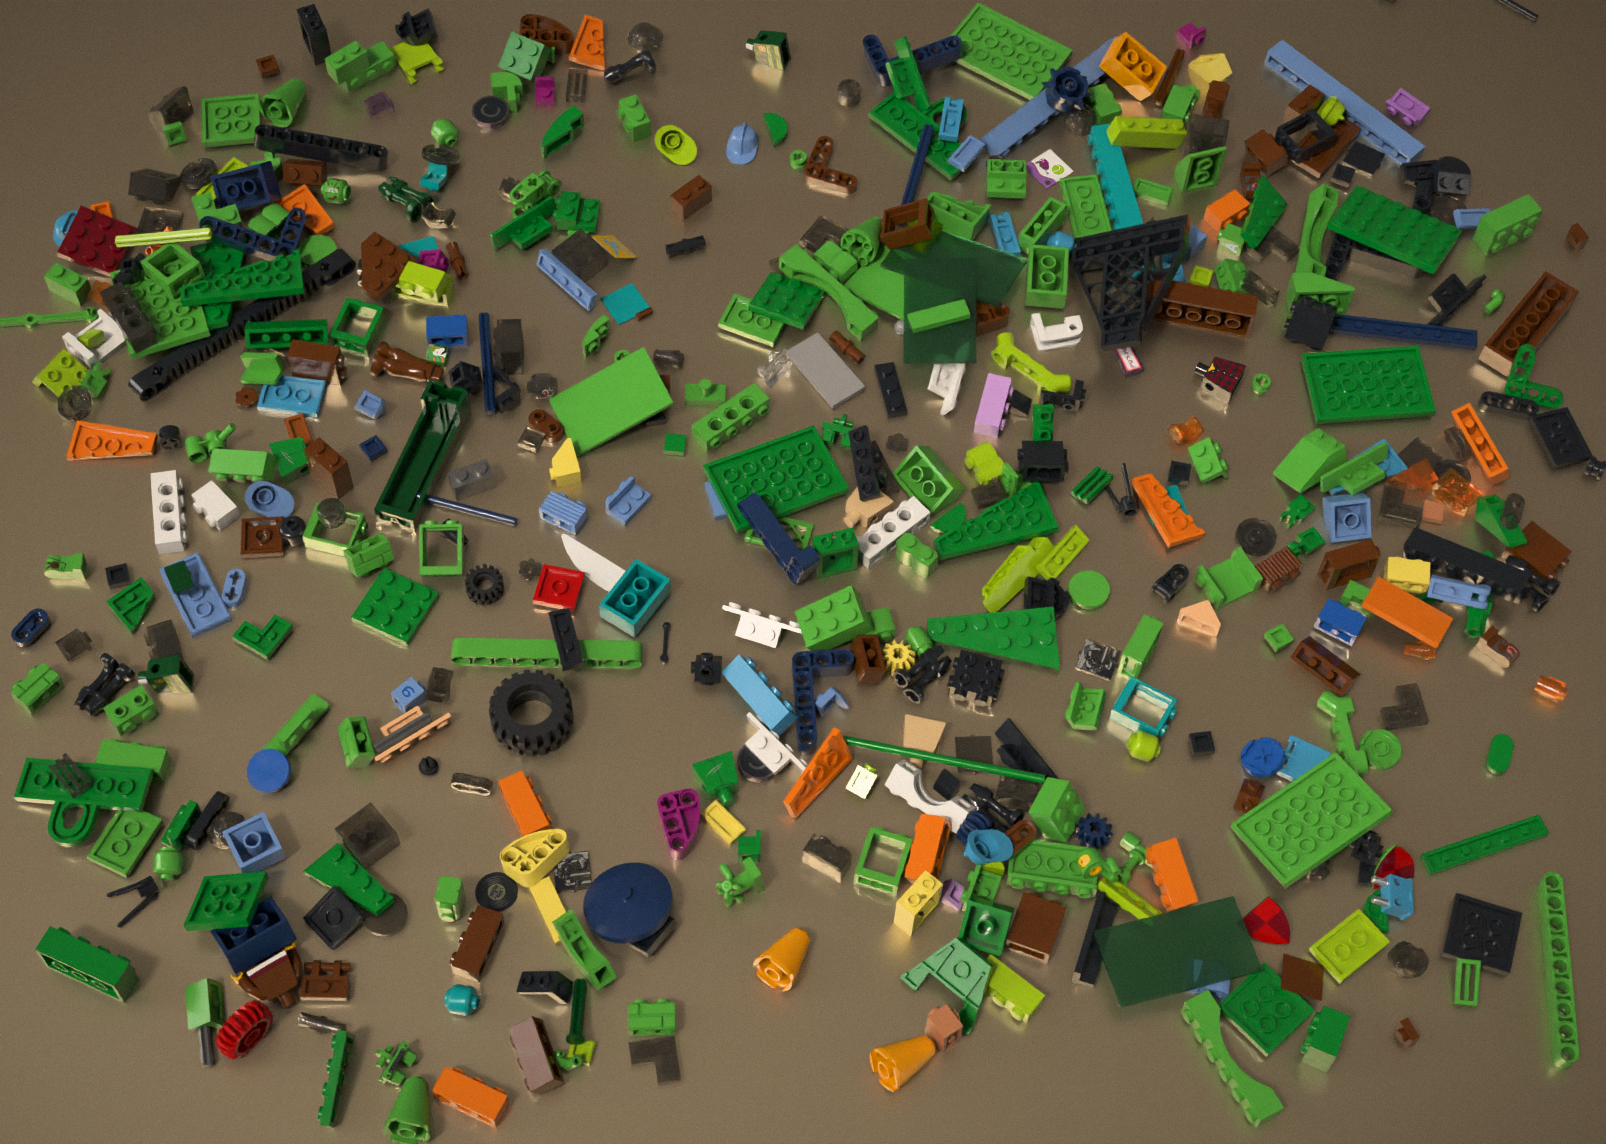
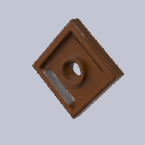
[240,516,284,558]

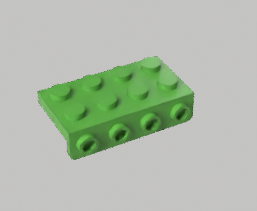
[1006,840,1100,899]

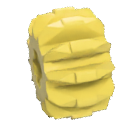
[882,640,916,677]

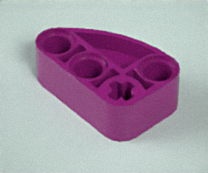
[657,788,700,860]

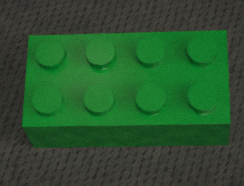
[35,926,139,1003]

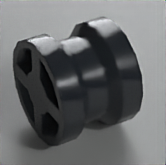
[159,425,181,450]
[1584,456,1606,481]

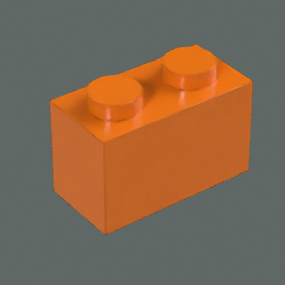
[1204,189,1250,234]

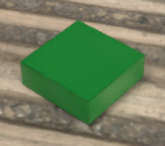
[664,433,686,456]

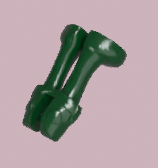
[378,176,435,223]

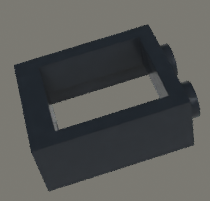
[296,4,332,66]
[1275,108,1337,164]

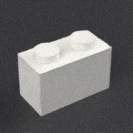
[192,480,240,532]

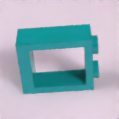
[1109,676,1178,738]

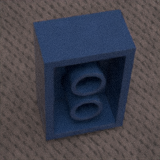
[210,896,297,975]

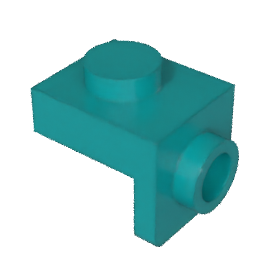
[420,160,448,191]

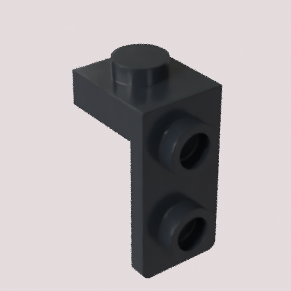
[493,365,521,414]
[1039,379,1086,412]
[516,971,574,1004]

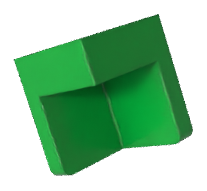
[738,830,761,863]

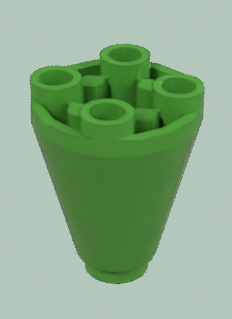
[840,217,882,266]

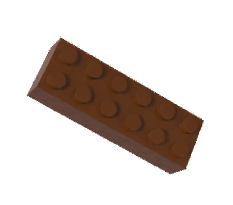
[1478,271,1579,377]
[1134,278,1259,338]

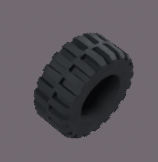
[489,670,574,756]

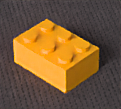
[1098,32,1167,101]

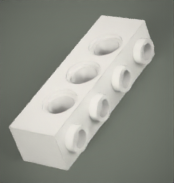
[150,470,188,555]
[856,496,930,569]

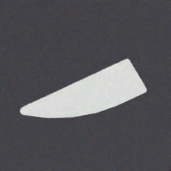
[561,534,625,592]

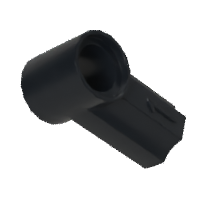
[1412,180,1434,215]

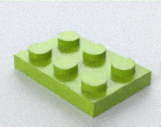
[1309,909,1390,984]

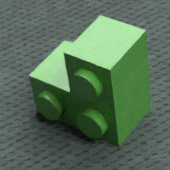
[191,192,243,241]

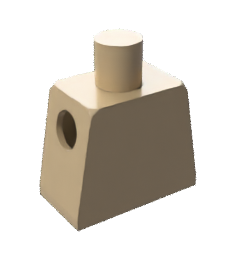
[843,486,894,528]
[903,714,946,768]

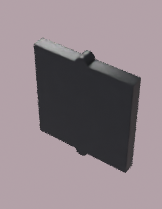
[1342,140,1385,177]

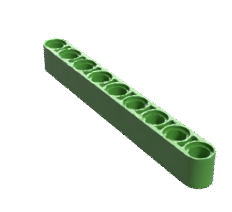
[451,638,643,669]
[1537,872,1580,1070]

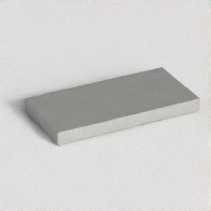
[786,332,865,409]

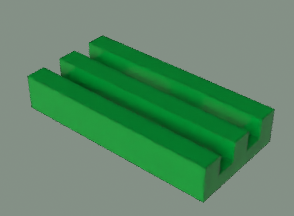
[1071,466,1114,504]

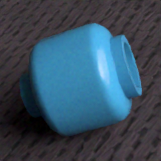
[1046,231,1077,255]

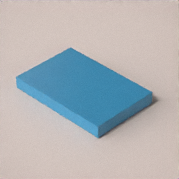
[257,375,327,418]

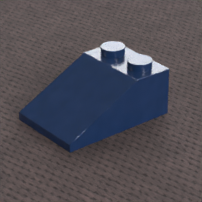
[210,161,282,210]

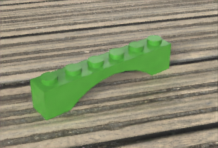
[1295,183,1339,277]
[778,244,879,342]
[1182,990,1284,1128]

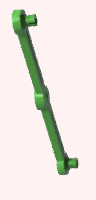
[0,307,99,328]

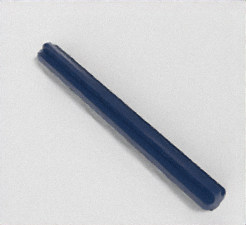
[901,124,934,224]
[478,312,496,415]

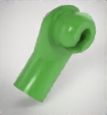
[1484,289,1505,314]
[554,1050,582,1071]

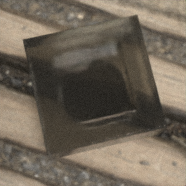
[518,426,545,453]

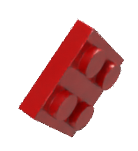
[533,564,585,612]

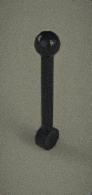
[660,622,671,663]

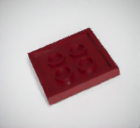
[57,206,137,277]

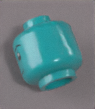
[444,984,481,1016]

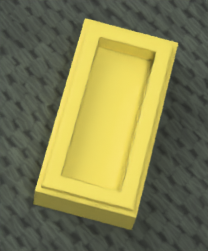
[700,800,746,846]

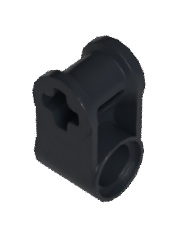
[1150,564,1189,604]

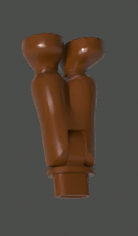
[370,341,444,382]

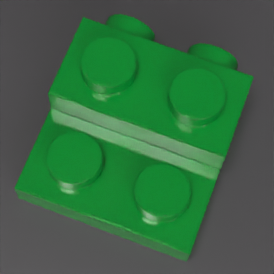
[553,191,601,233]

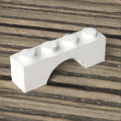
[885,759,976,834]

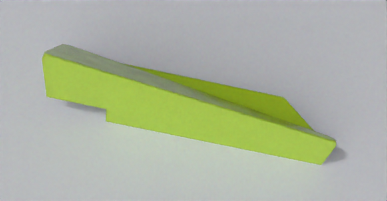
[982,537,1054,613]

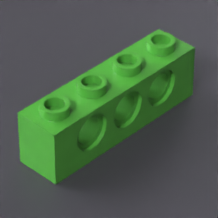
[691,383,770,452]

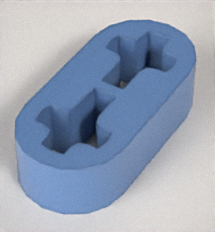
[222,568,247,608]

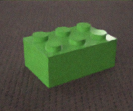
[1472,194,1543,255]
[1025,244,1069,309]
[795,585,873,651]

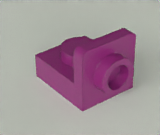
[1176,22,1207,49]
[535,76,555,107]
[418,249,449,273]

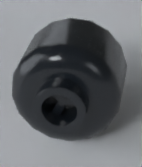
[279,515,306,547]

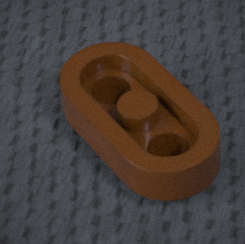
[528,409,564,443]
[1004,820,1036,858]

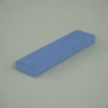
[536,248,598,311]

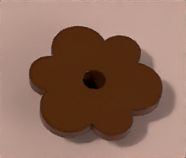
[235,386,258,407]

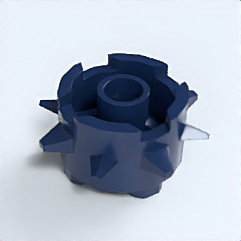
[1042,66,1092,112]

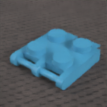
[1276,735,1331,782]

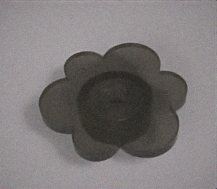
[886,433,908,454]
[519,558,542,580]

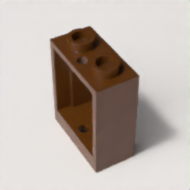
[880,198,934,250]
[1317,539,1380,590]

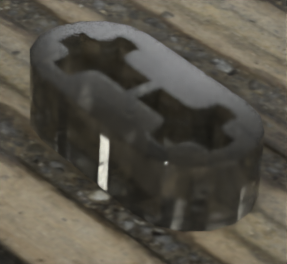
[1444,426,1472,462]
[1500,493,1525,530]
[450,773,493,796]

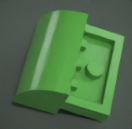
[986,159,1026,199]

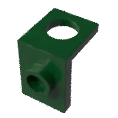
[164,560,195,594]

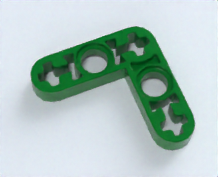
[1505,344,1563,408]

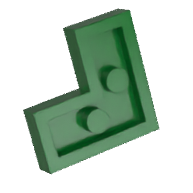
[232,614,293,660]

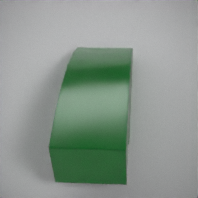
[541,105,584,159]

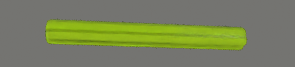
[115,228,212,248]

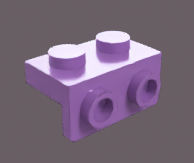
[1386,88,1431,128]

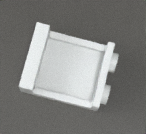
[62,309,127,371]

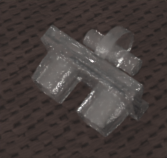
[757,348,792,388]

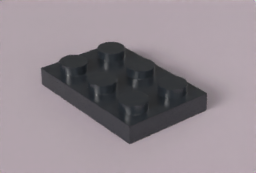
[1529,407,1593,469]

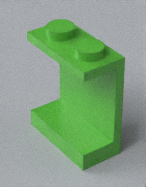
[1195,547,1263,609]

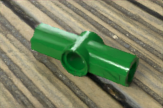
[1464,593,1493,638]

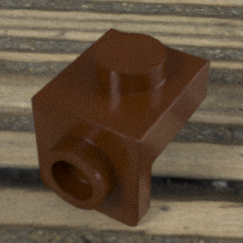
[1233,778,1265,813]

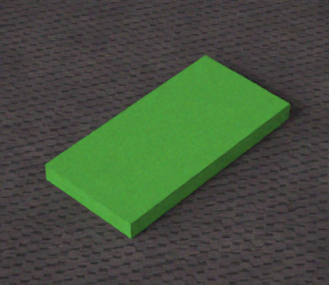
[1059,174,1112,243]

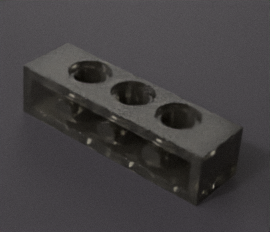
[99,282,158,354]

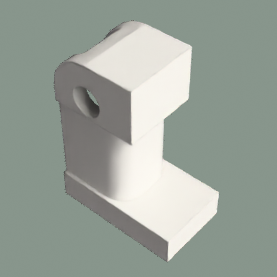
[1030,313,1083,353]

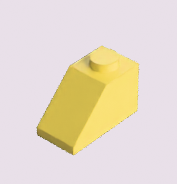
[1188,53,1233,83]
[549,438,581,488]

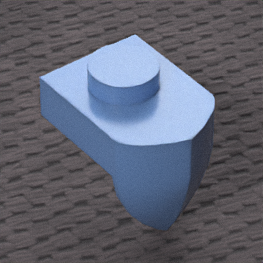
[354,390,386,419]
[815,687,850,717]

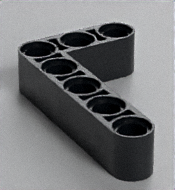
[1325,233,1424,281]

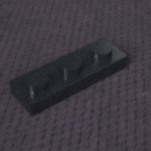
[874,362,907,419]
[548,607,584,671]

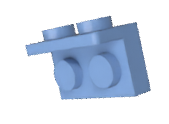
[605,475,652,526]

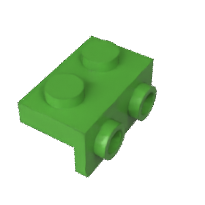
[1214,258,1254,295]
[1188,437,1229,484]
[1066,682,1107,730]
[960,865,1002,911]

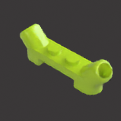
[991,332,1072,394]

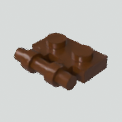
[300,960,351,1001]

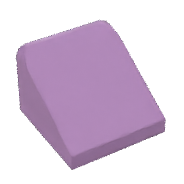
[940,879,966,910]

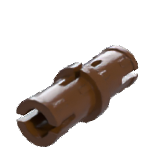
[446,242,469,280]
[829,330,866,365]

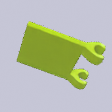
[389,42,444,83]

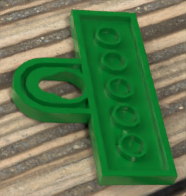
[869,92,977,180]
[14,758,154,847]

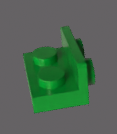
[161,800,202,851]

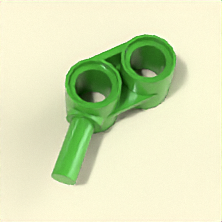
[185,423,236,463]

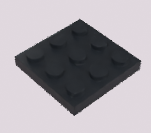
[1441,893,1522,976]

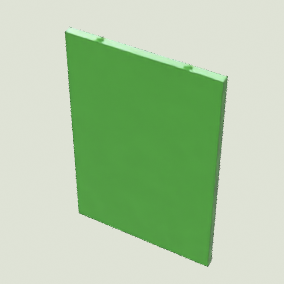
[844,243,969,333]
[549,347,674,457]

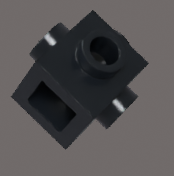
[448,361,483,394]
[691,652,722,685]
[1349,830,1384,865]

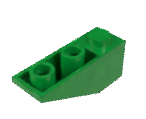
[1475,494,1527,548]

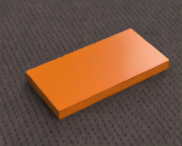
[1361,576,1454,649]

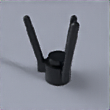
[1105,463,1140,516]
[106,875,159,928]

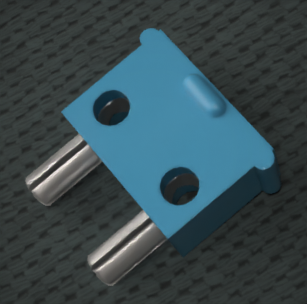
[1371,874,1414,920]

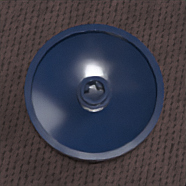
[583,863,673,944]

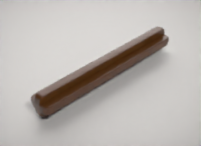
[1154,48,1185,107]

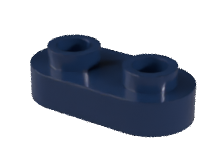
[11,608,50,647]

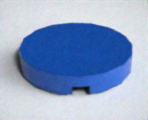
[1241,737,1285,778]
[247,749,291,793]

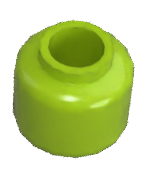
[1127,730,1161,762]

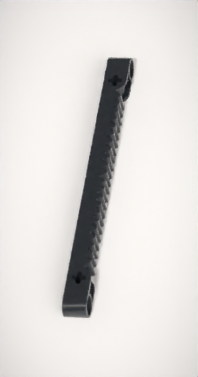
[128,249,356,402]

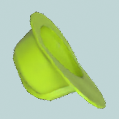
[1317,96,1345,126]
[655,125,697,165]

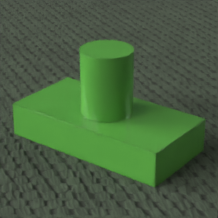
[685,379,726,406]

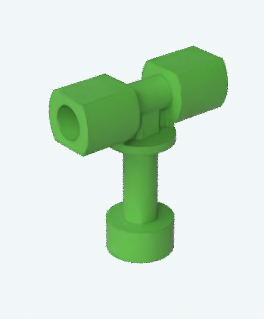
[1117,831,1153,885]

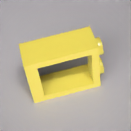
[894,870,943,936]

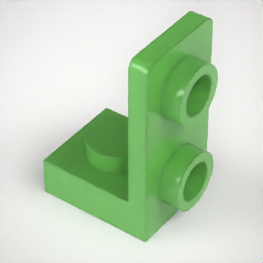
[999,462,1032,498]

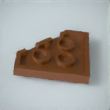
[361,231,418,302]

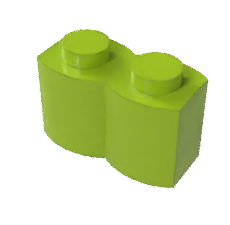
[965,441,1004,489]

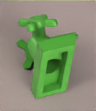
[716,857,765,907]

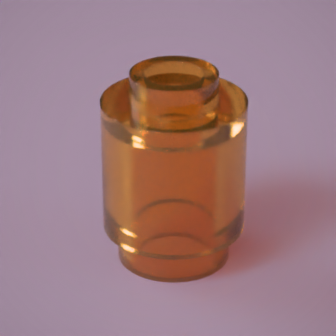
[1534,675,1568,703]

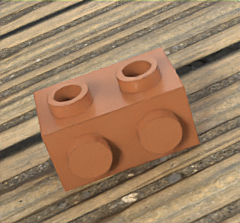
[925,1004,963,1054]

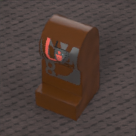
[1240,162,1261,199]
[1475,625,1520,668]

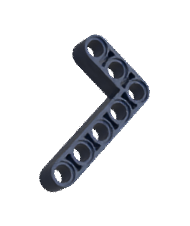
[863,34,963,87]
[199,208,306,261]
[737,492,820,585]
[791,649,854,756]

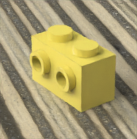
[1383,556,1430,594]

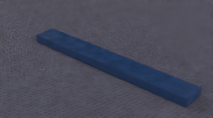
[1329,314,1477,350]

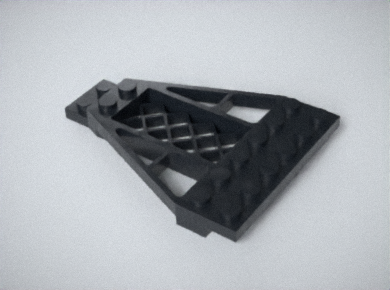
[1071,214,1190,352]

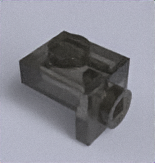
[421,202,456,229]
[971,477,1005,510]
[55,629,92,661]
[426,667,454,704]

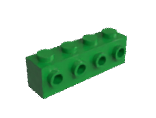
[245,319,329,350]

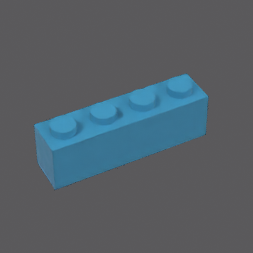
[721,654,798,735]

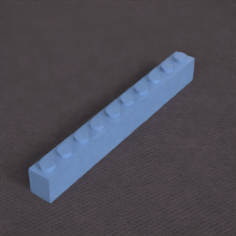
[980,36,1118,158]
[1264,40,1425,165]

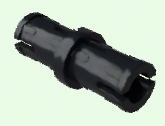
[665,235,706,257]

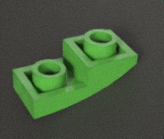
[582,315,610,358]

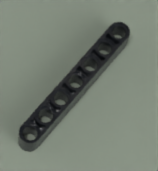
[254,124,388,171]

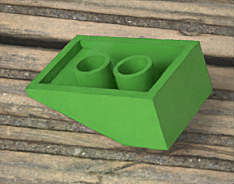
[1174,146,1227,193]
[1285,272,1355,315]
[1273,428,1347,493]

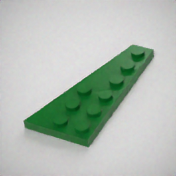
[190,238,250,330]
[180,249,304,307]
[934,481,1059,561]
[927,607,1060,671]

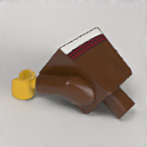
[230,941,302,1009]

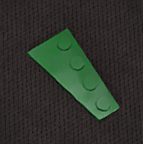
[1240,176,1288,249]
[303,843,395,916]
[318,1030,355,1128]

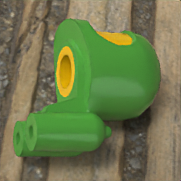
[1076,847,1121,883]

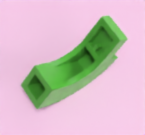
[552,909,617,990]

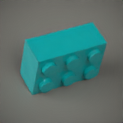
[599,559,671,637]

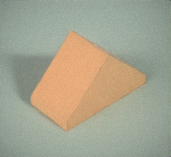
[1177,600,1221,638]

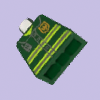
[746,30,791,71]
[138,655,194,693]

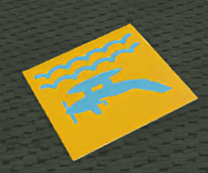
[592,235,638,258]

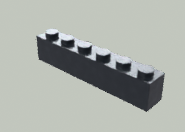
[1403,527,1532,604]

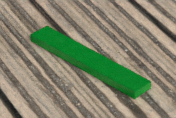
[1420,814,1549,876]

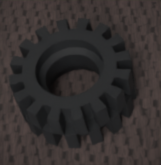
[465,564,504,605]

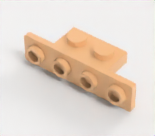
[373,706,452,763]

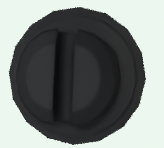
[419,756,438,776]

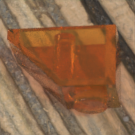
[1386,458,1439,492]

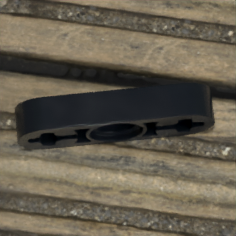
[1478,391,1539,420]
[185,791,230,850]

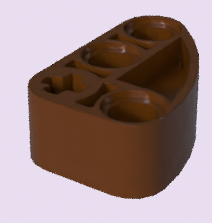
[519,14,574,54]
[950,297,1010,340]

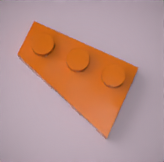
[569,15,605,71]
[276,184,336,235]

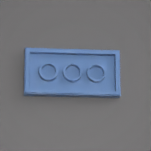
[159,552,232,638]

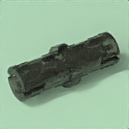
[297,1011,346,1036]

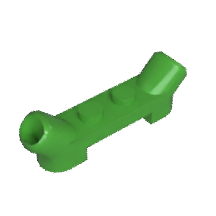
[1317,690,1368,776]

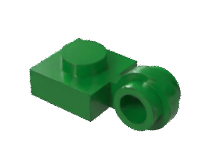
[1287,526,1326,557]

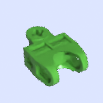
[510,170,562,219]

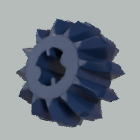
[956,810,992,846]
[1075,812,1113,850]

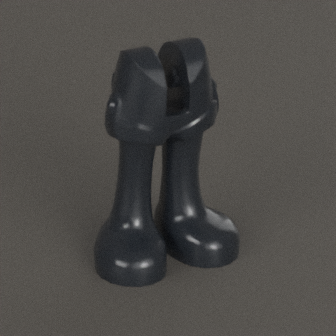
[604,48,656,84]
[1505,555,1561,613]
[893,645,952,704]
[74,653,136,717]
[961,783,1025,833]

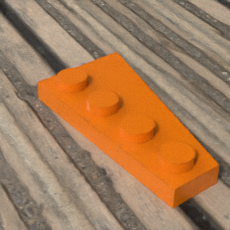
[66,420,158,461]
[1131,473,1206,548]
[783,728,853,818]

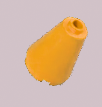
[753,928,810,991]
[870,1035,936,1092]

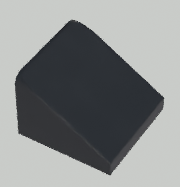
[1008,389,1032,417]
[933,768,961,801]

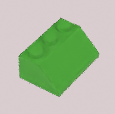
[891,445,966,518]

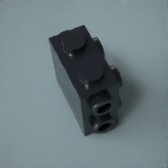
[1283,295,1338,350]
[1017,441,1069,482]
[947,650,1005,707]

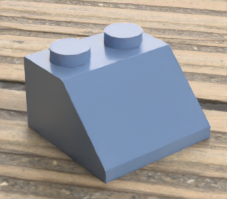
[1322,492,1372,543]
[222,812,286,873]

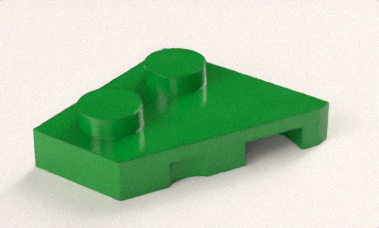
[106,577,155,634]

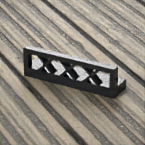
[1072,891,1118,988]

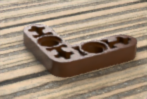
[804,136,857,194]

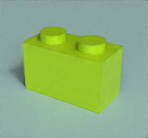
[399,261,447,302]

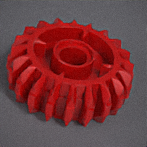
[215,1000,273,1060]

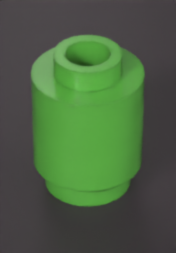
[905,626,933,658]

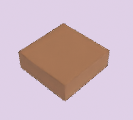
[1421,500,1445,524]

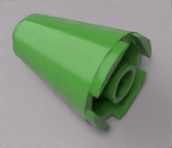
[258,78,306,127]
[383,1076,431,1144]

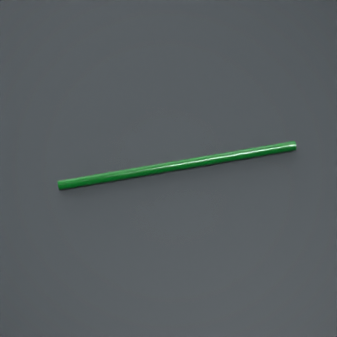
[842,735,1046,784]

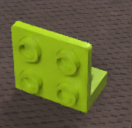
[32,348,89,404]

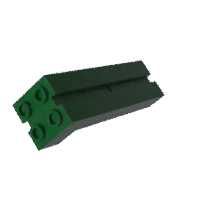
[374,380,471,531]

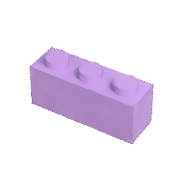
[974,373,1014,438]

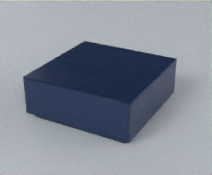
[359,435,388,463]

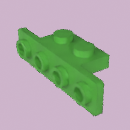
[1320,442,1388,496]
[262,694,330,756]

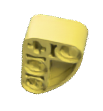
[500,829,570,887]

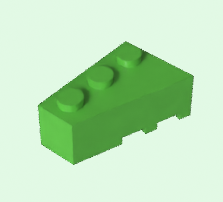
[927,191,992,243]

